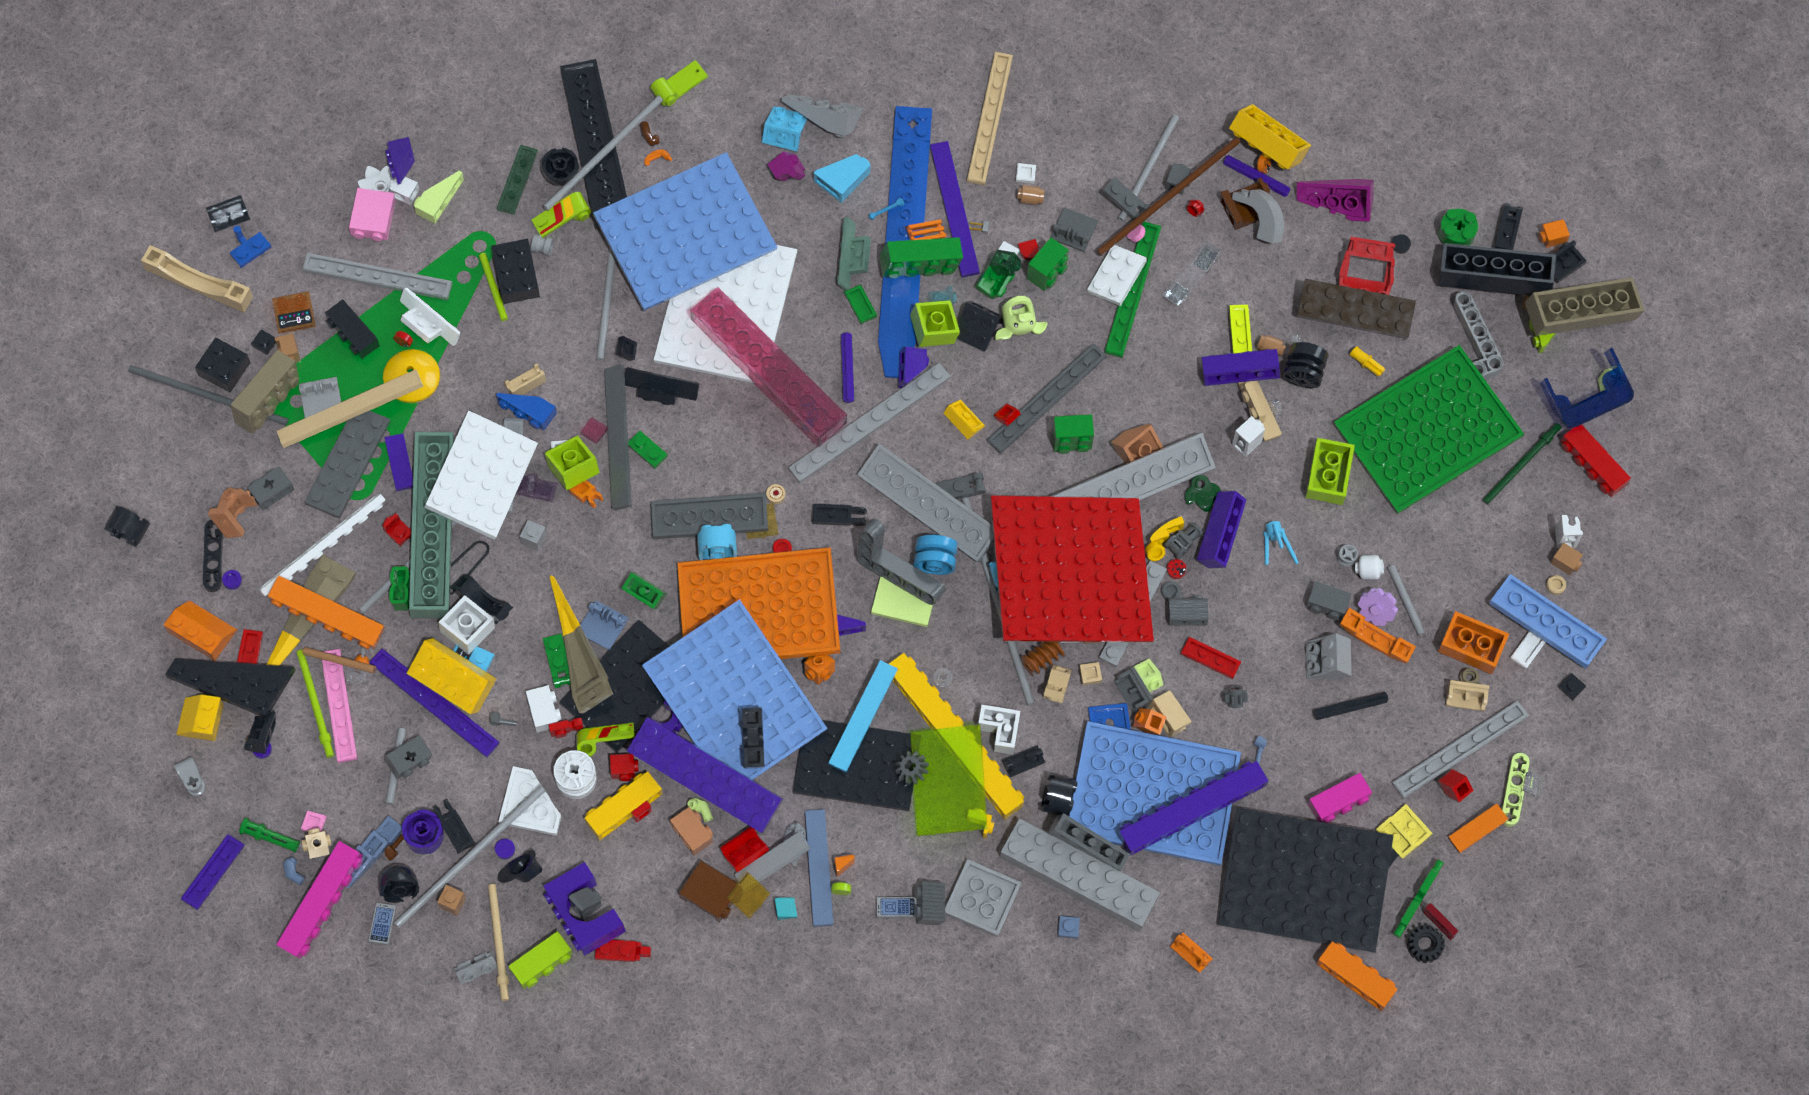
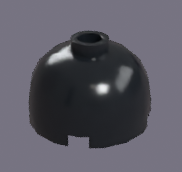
[542,148,579,185]
[379,865,419,903]

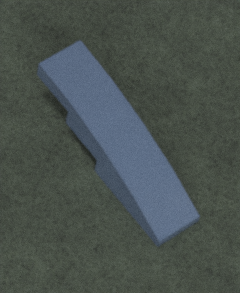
[347,815,402,888]

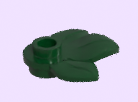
[1185,475,1222,512]

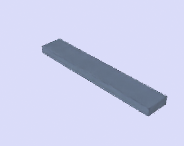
[805,809,833,927]

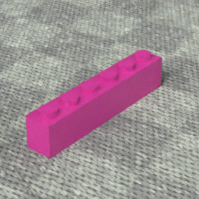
[276,841,363,959]

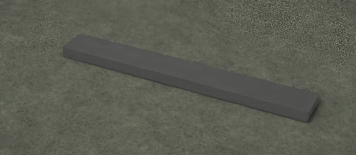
[987,343,1107,454]
[605,364,632,511]

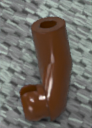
[640,121,660,146]

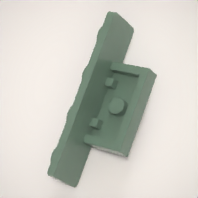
[837,217,871,291]

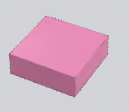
[301,811,327,832]

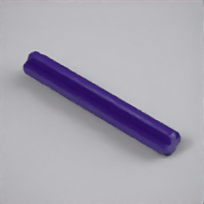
[1224,155,1291,197]
[841,332,854,403]

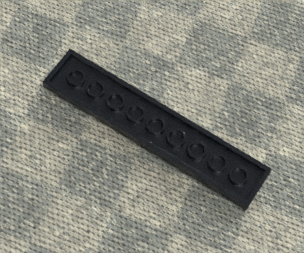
[560,59,627,229]

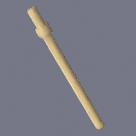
[488,884,509,1001]

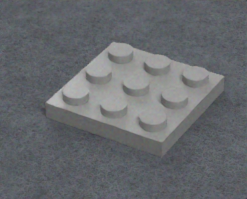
[945,859,1022,937]

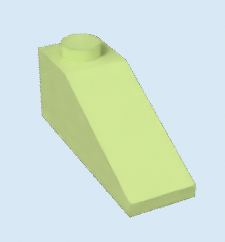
[414,171,464,223]

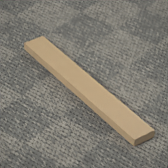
[967,52,1013,185]
[277,370,424,448]

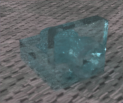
[929,286,957,306]

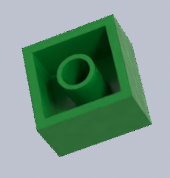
[1027,237,1069,292]
[1052,414,1094,454]

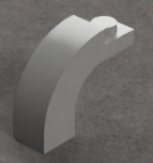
[1232,189,1284,243]

